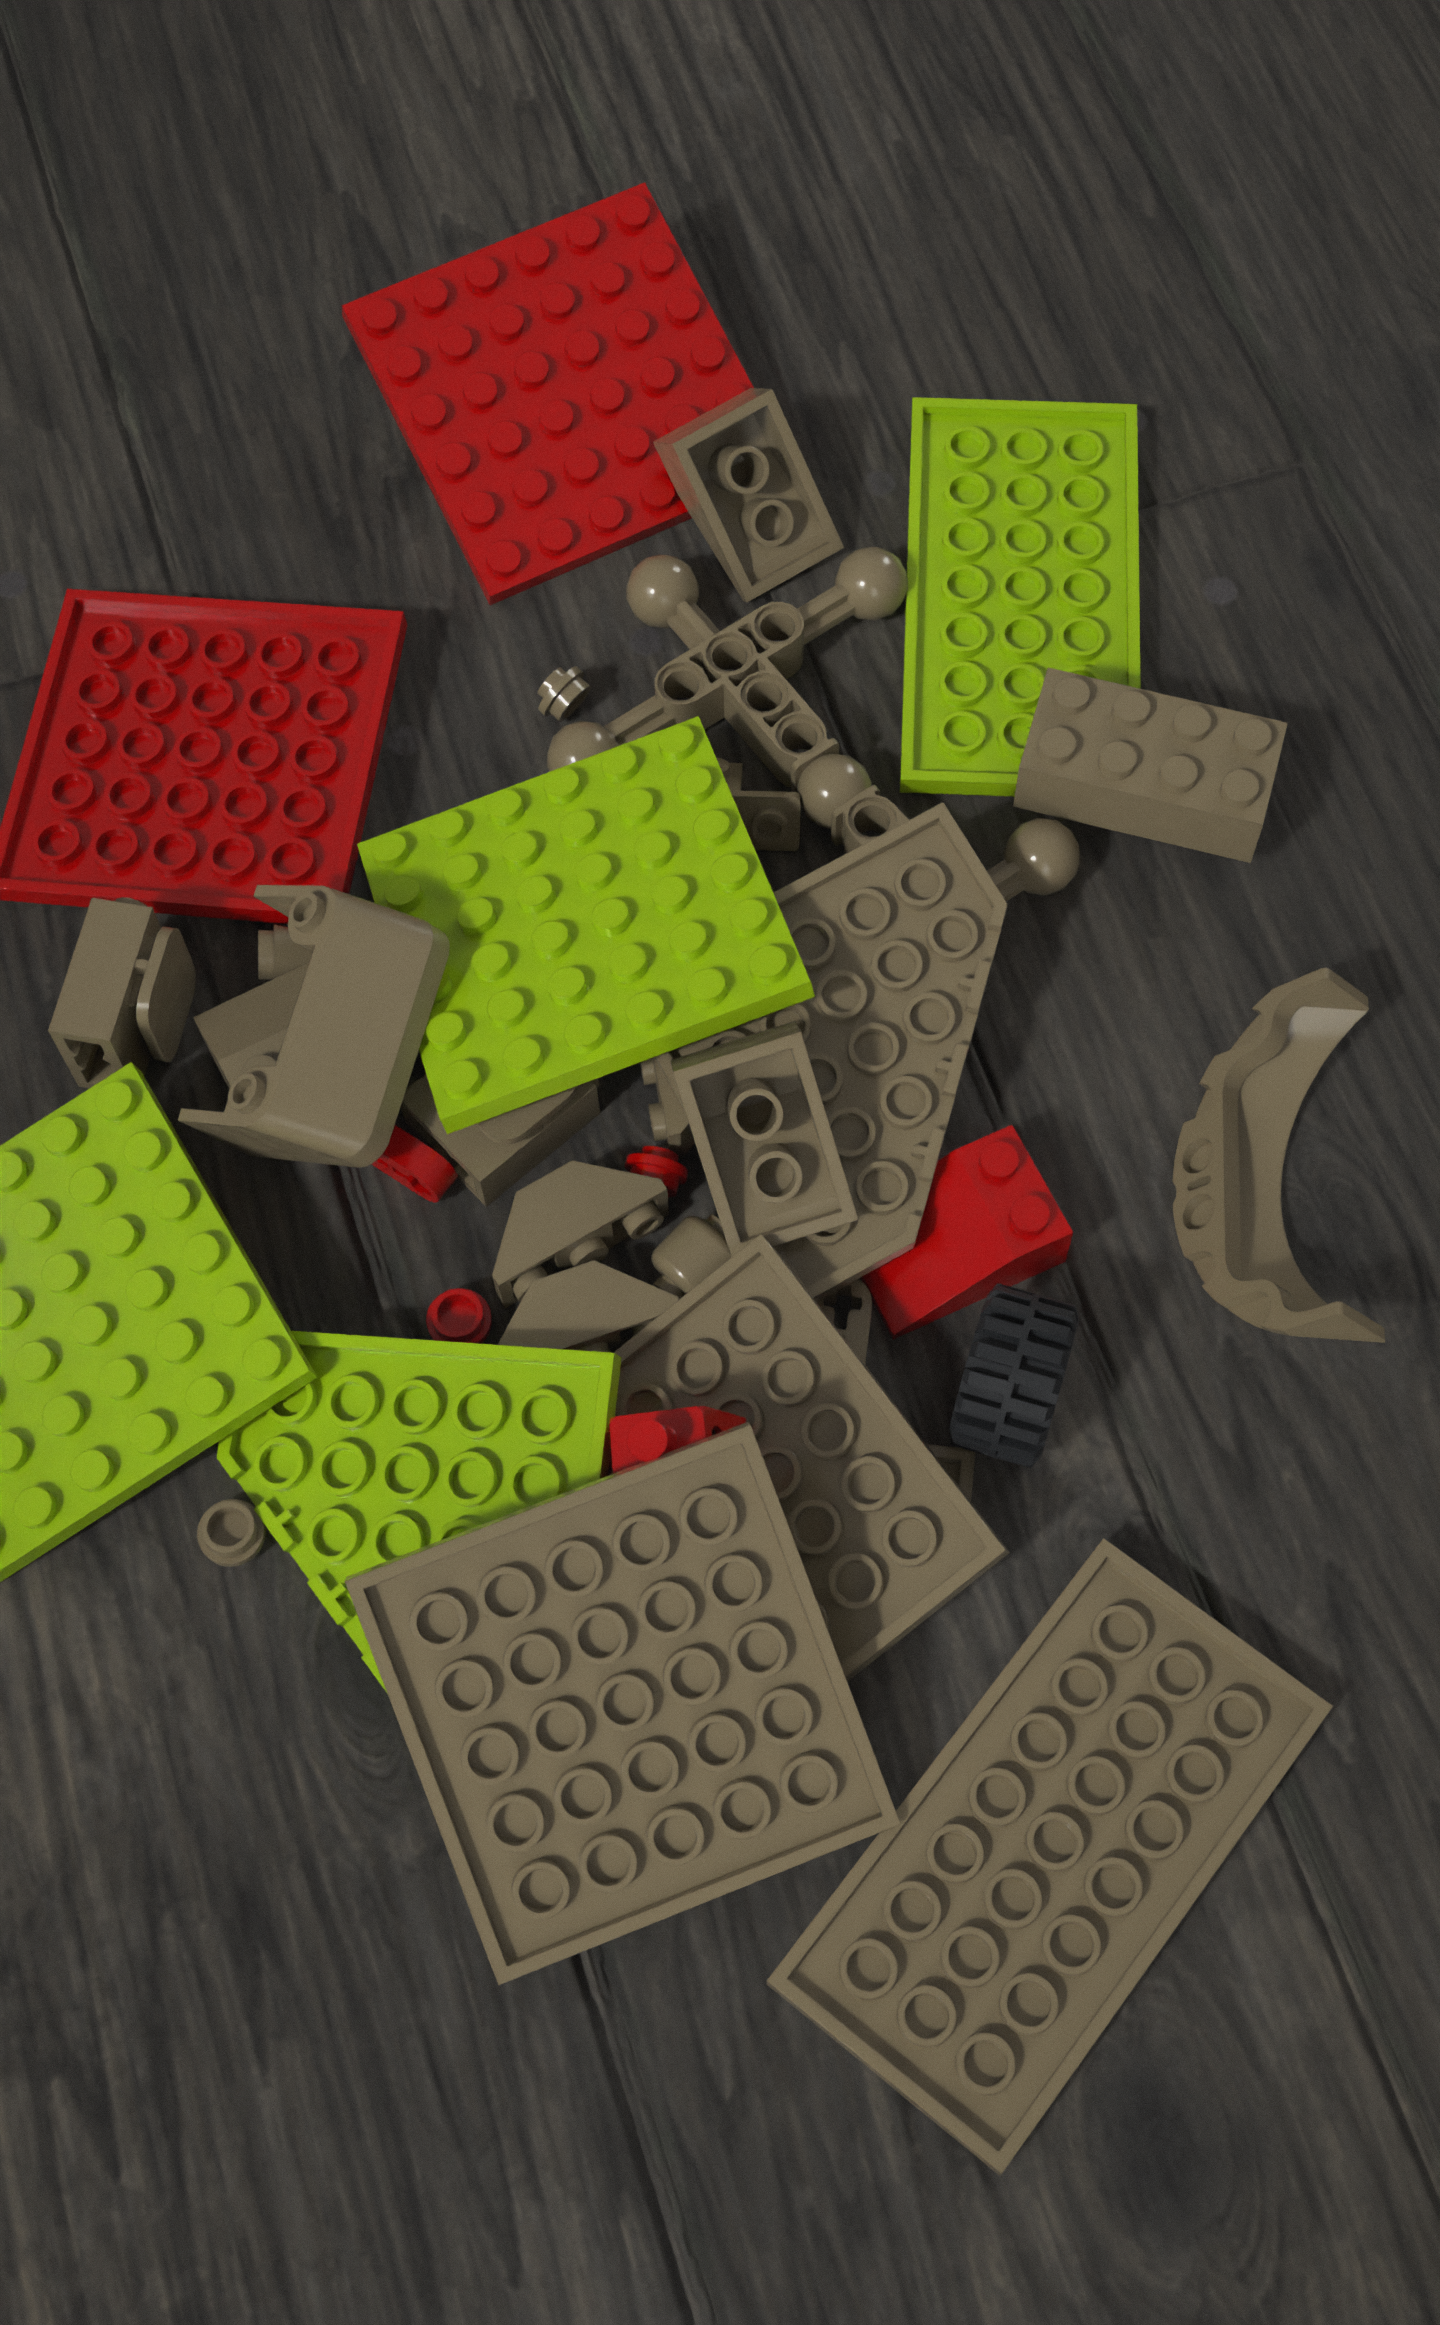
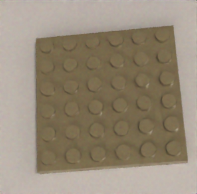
[345,1422,900,1985]

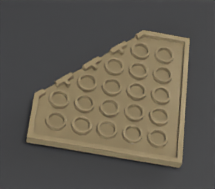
[654,802,1008,1302]

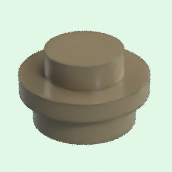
[537,666,591,722]
[197,1499,266,1567]

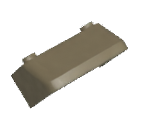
[178,885,450,1168]

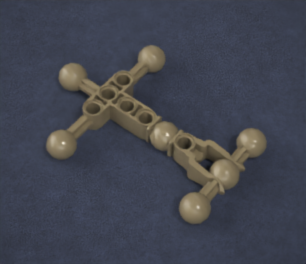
[547,546,1081,901]

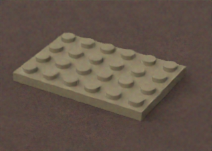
[608,1234,1010,1682]

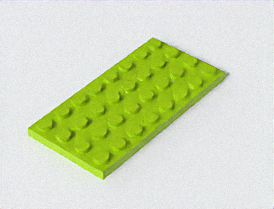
[900,397,1141,797]

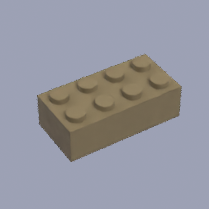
[1013,668,1288,863]

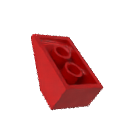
[860,1125,1073,1340]

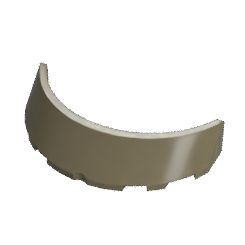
[1172,968,1385,1343]

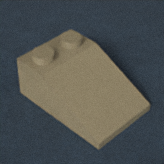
[653,388,844,602]
[670,1021,858,1257]

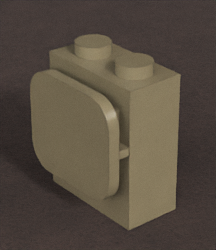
[48,897,196,1088]
[401,1074,600,1207]

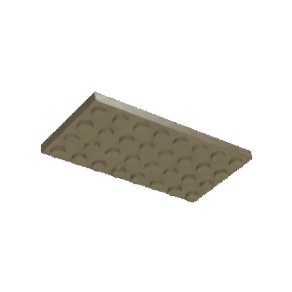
[767,1538,1333,2176]

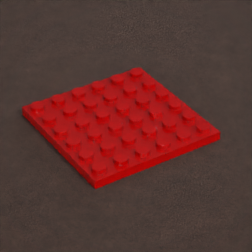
[342,182,754,605]
[0,589,408,924]

